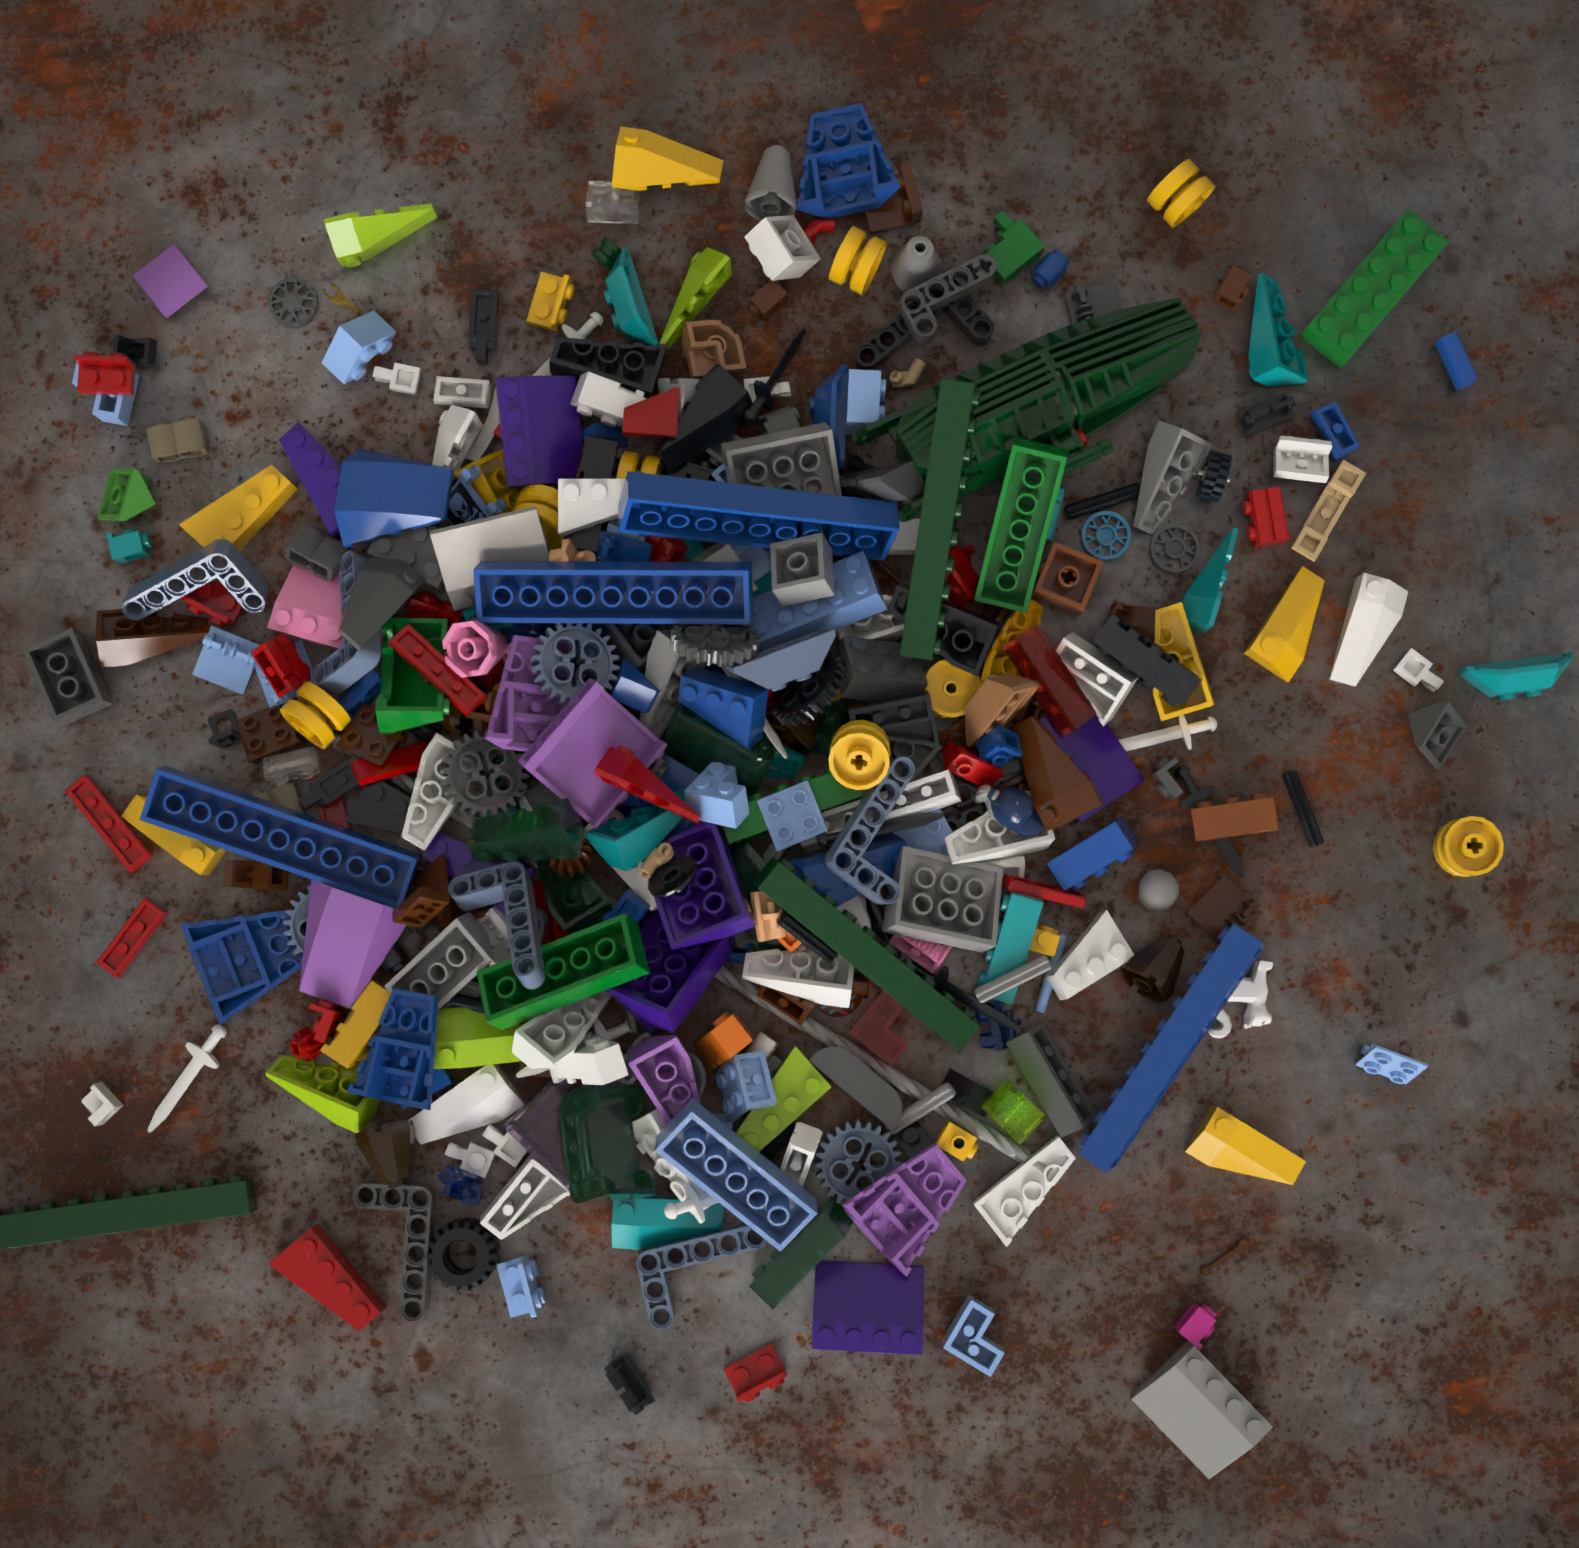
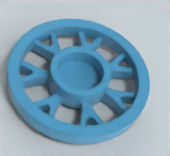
[1081,511,1131,561]

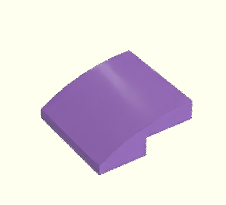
[133,244,208,318]

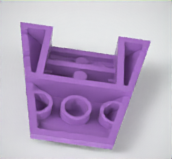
[485,635,575,751]
[299,879,407,1009]
[843,1143,967,1277]

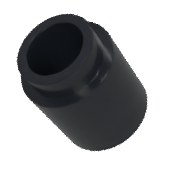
[381,941,409,974]

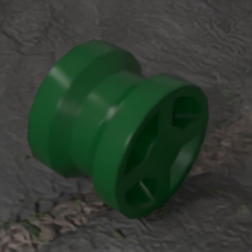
[591,237,621,271]

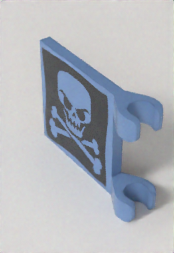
[447,465,507,526]

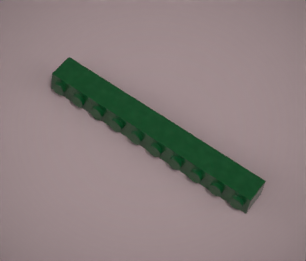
[900,379,981,661]
[752,857,980,1052]
[0,1174,257,1249]

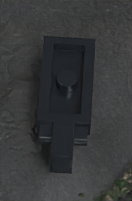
[468,289,499,364]
[299,755,360,809]

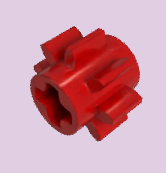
[290,1026,324,1063]

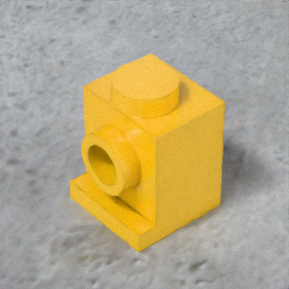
[1029,924,1060,957]
[934,1120,979,1162]

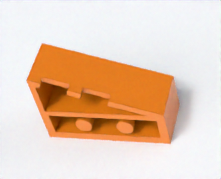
[693,1012,755,1070]

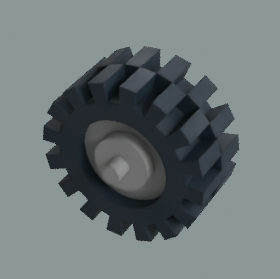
[1196,450,1232,502]

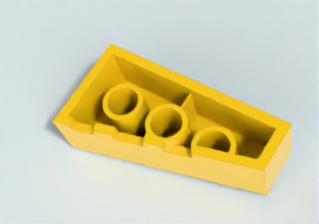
[179,465,298,557]

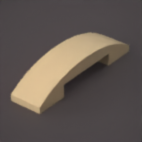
[1291,460,1366,562]

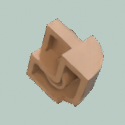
[682,320,746,379]

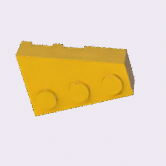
[320,980,391,1069]

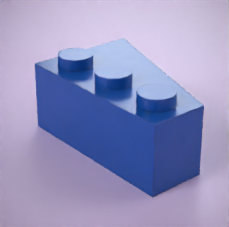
[678,667,769,749]
[1047,816,1139,891]

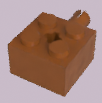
[1032,542,1104,616]

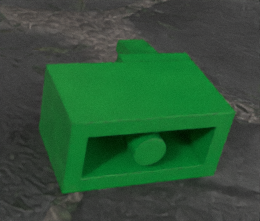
[984,211,1045,287]

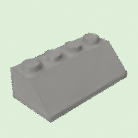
[384,912,494,1010]

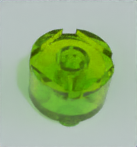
[981,1079,1046,1144]

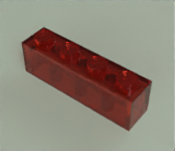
[1002,623,1097,737]

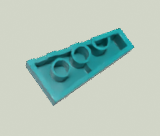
[977,891,1043,1005]

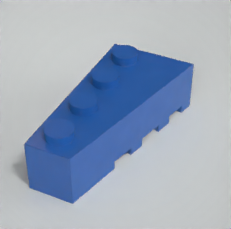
[790,833,908,908]

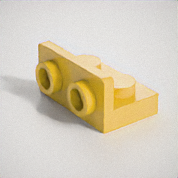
[526,272,575,332]

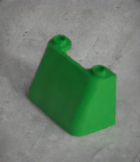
[375,618,450,733]

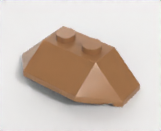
[965,673,1040,748]

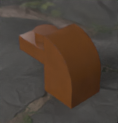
[224,859,289,890]

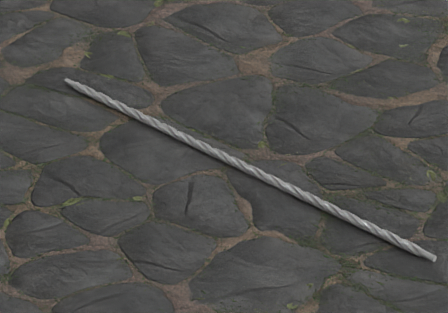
[331,731,1052,1176]

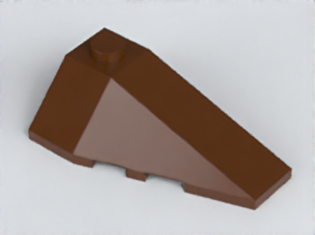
[96,609,208,668]
[1012,715,1104,831]

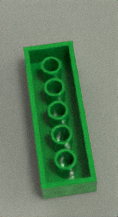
[1300,208,1449,369]
[974,437,1069,613]
[723,768,883,846]
[476,913,650,1030]

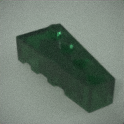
[468,798,585,863]
[749,1196,853,1309]

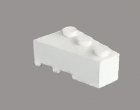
[570,372,647,438]
[558,479,626,537]
[1050,632,1139,726]
[1046,910,1134,1000]
[549,1032,628,1085]
[480,1152,575,1240]

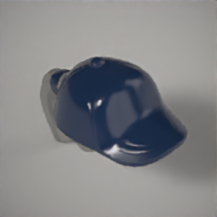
[971,784,1044,836]

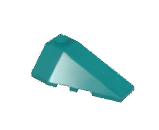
[1174,527,1239,634]
[585,788,686,871]
[611,1192,724,1250]

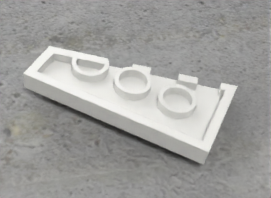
[622,1109,710,1215]
[972,1135,1075,1247]

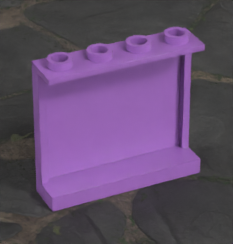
[518,678,667,829]

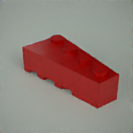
[269,1224,387,1331]

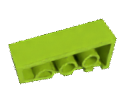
[736,1044,832,1152]

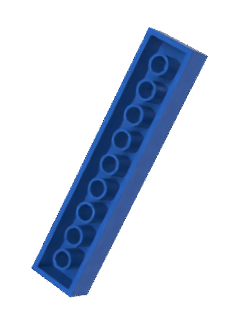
[618,471,900,561]
[473,561,753,624]
[139,765,422,909]
[1078,924,1265,1173]

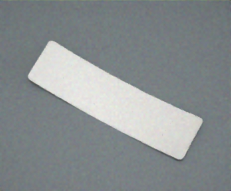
[465,388,499,461]

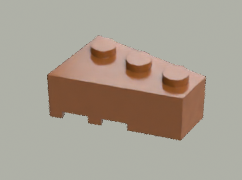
[1191,793,1279,842]

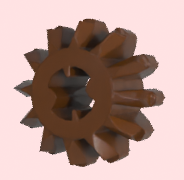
[546,831,594,879]

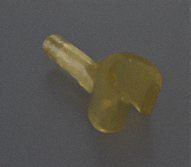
[325,284,361,315]

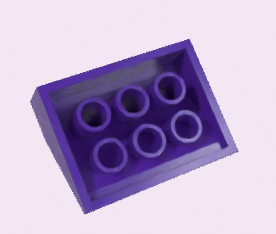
[495,376,583,489]
[1039,695,1145,824]
[642,822,757,950]
[605,909,732,1034]
[811,1260,924,1355]

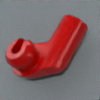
[802,219,835,245]

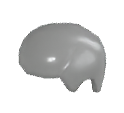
[1138,869,1179,913]

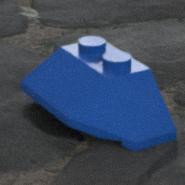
[809,364,848,475]

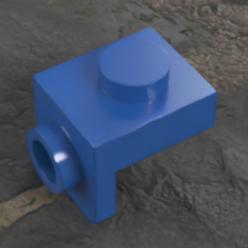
[602,889,651,923]

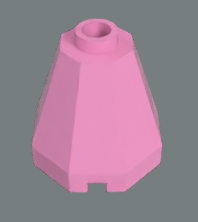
[442,620,508,678]

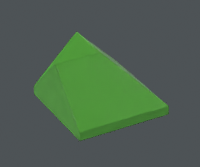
[97,468,155,521]

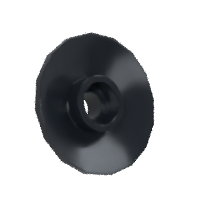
[648,855,697,897]

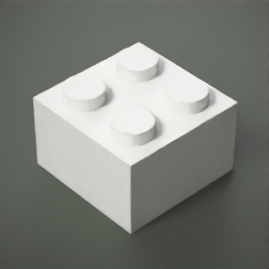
[744,215,821,281]

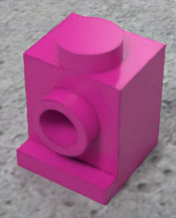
[1174,1302,1217,1350]

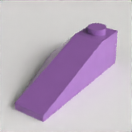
[628,1035,701,1124]

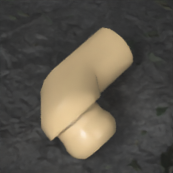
[889,358,926,389]
[638,842,674,879]

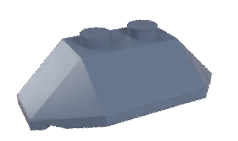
[726,627,836,691]

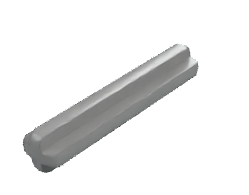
[975,955,1052,1003]
[885,1083,956,1135]

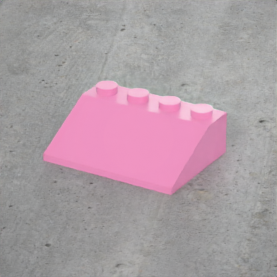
[267,564,384,650]

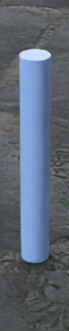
[1035,933,1068,1014]

